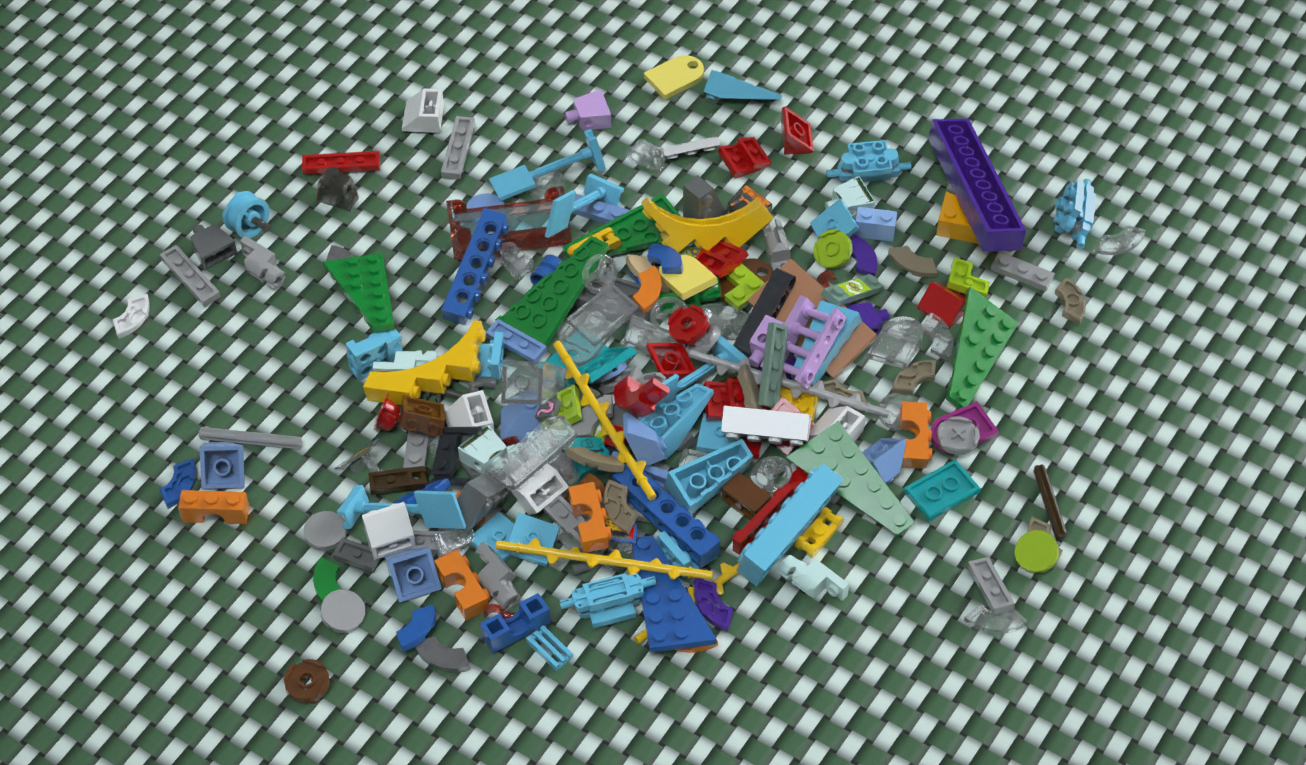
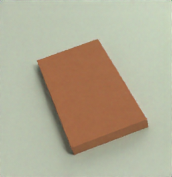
[748,258,877,379]

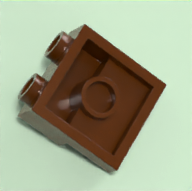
[399,395,445,436]

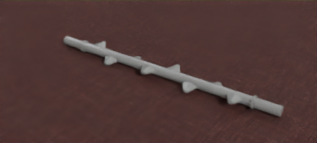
[689,349,890,418]

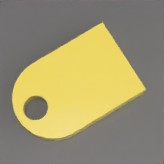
[644,55,704,100]
[659,255,718,300]

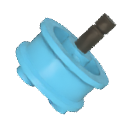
[222,191,271,238]

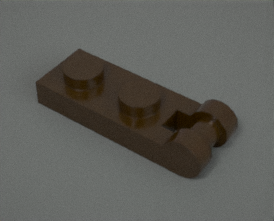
[368,466,430,495]

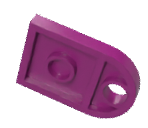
[931,401,999,454]

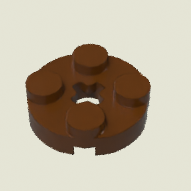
[284,659,330,704]

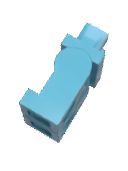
[346,329,403,381]

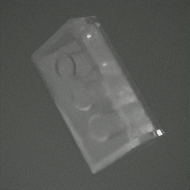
[486,415,578,490]

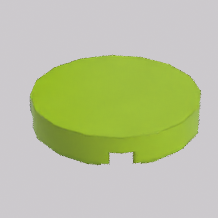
[813,229,852,269]
[1014,530,1059,574]

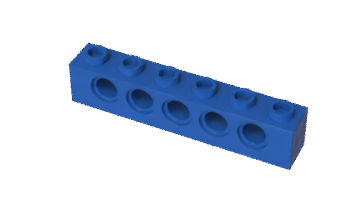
[441,208,509,325]
[612,465,720,568]

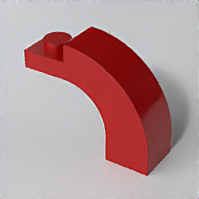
[614,375,670,418]

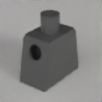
[190,225,237,271]

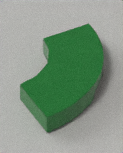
[313,557,343,603]

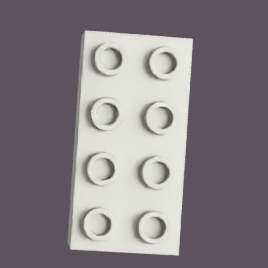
[721,406,811,447]

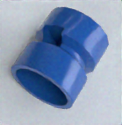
[530,255,562,285]

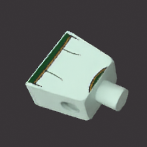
[825,176,875,218]
[458,425,510,474]

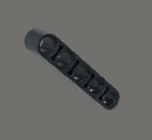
[733,268,796,359]

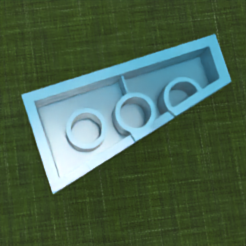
[791,300,862,386]
[665,439,753,514]

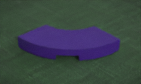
[850,234,878,276]
[693,578,733,632]

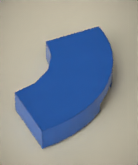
[647,243,683,274]
[160,458,197,509]
[393,479,451,504]
[396,604,436,652]

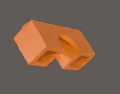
[899,401,932,469]
[568,482,612,553]
[178,490,250,524]
[434,549,491,621]

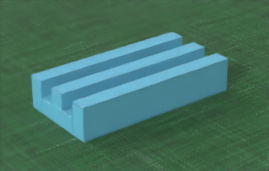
[526,625,573,671]

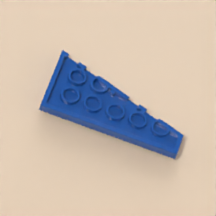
[631,535,717,653]

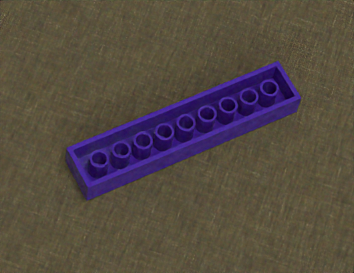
[928,118,1026,252]

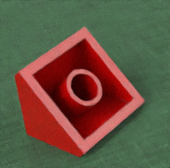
[781,106,814,155]
[917,281,966,329]
[646,343,696,382]

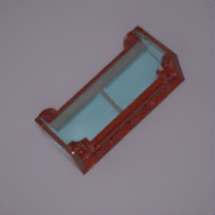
[446,186,572,260]

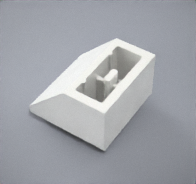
[402,88,444,133]
[445,390,494,445]
[809,406,865,442]
[504,455,569,515]
[362,502,416,560]

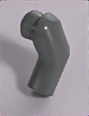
[467,377,497,393]
[571,551,598,576]

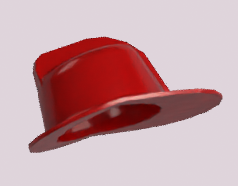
[373,393,400,431]

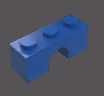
[480,593,551,654]

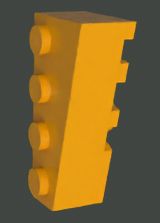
[936,191,1014,251]

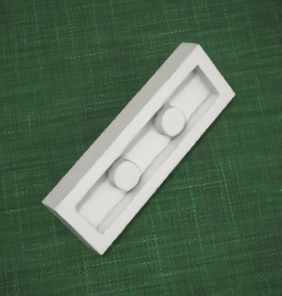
[660,137,720,159]

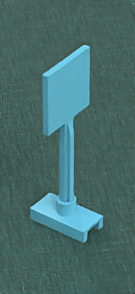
[489,129,606,201]
[545,174,624,238]
[652,335,747,413]
[337,485,466,529]

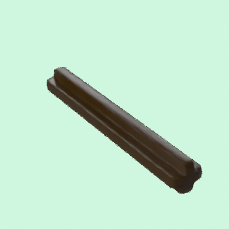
[1033,464,1067,539]

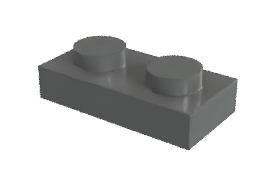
[332,538,381,573]

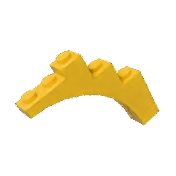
[641,197,773,253]
[363,320,486,405]

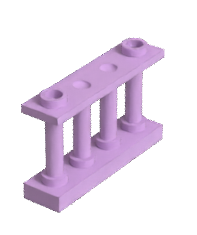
[761,295,847,389]

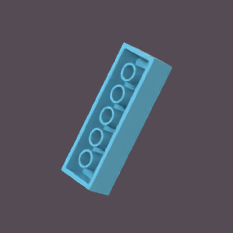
[736,463,844,587]

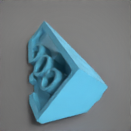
[704,69,782,100]
[638,383,714,460]

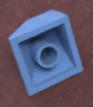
[500,396,542,446]
[623,412,667,467]
[862,438,906,484]
[200,442,245,489]
[384,547,442,603]

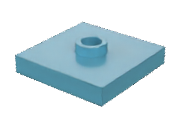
[810,199,859,237]
[696,413,741,453]
[468,512,514,562]
[505,513,559,567]

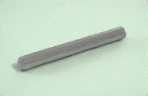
[199,427,302,449]

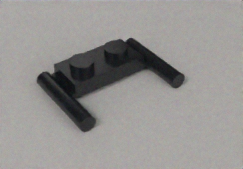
[431,426,482,487]

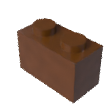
[722,472,772,520]

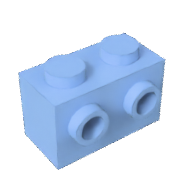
[854,207,897,242]

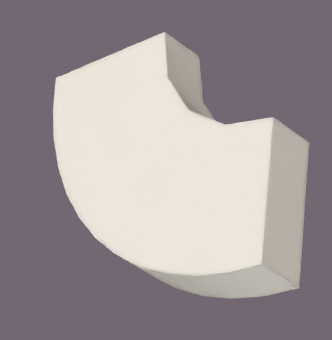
[113,294,150,339]

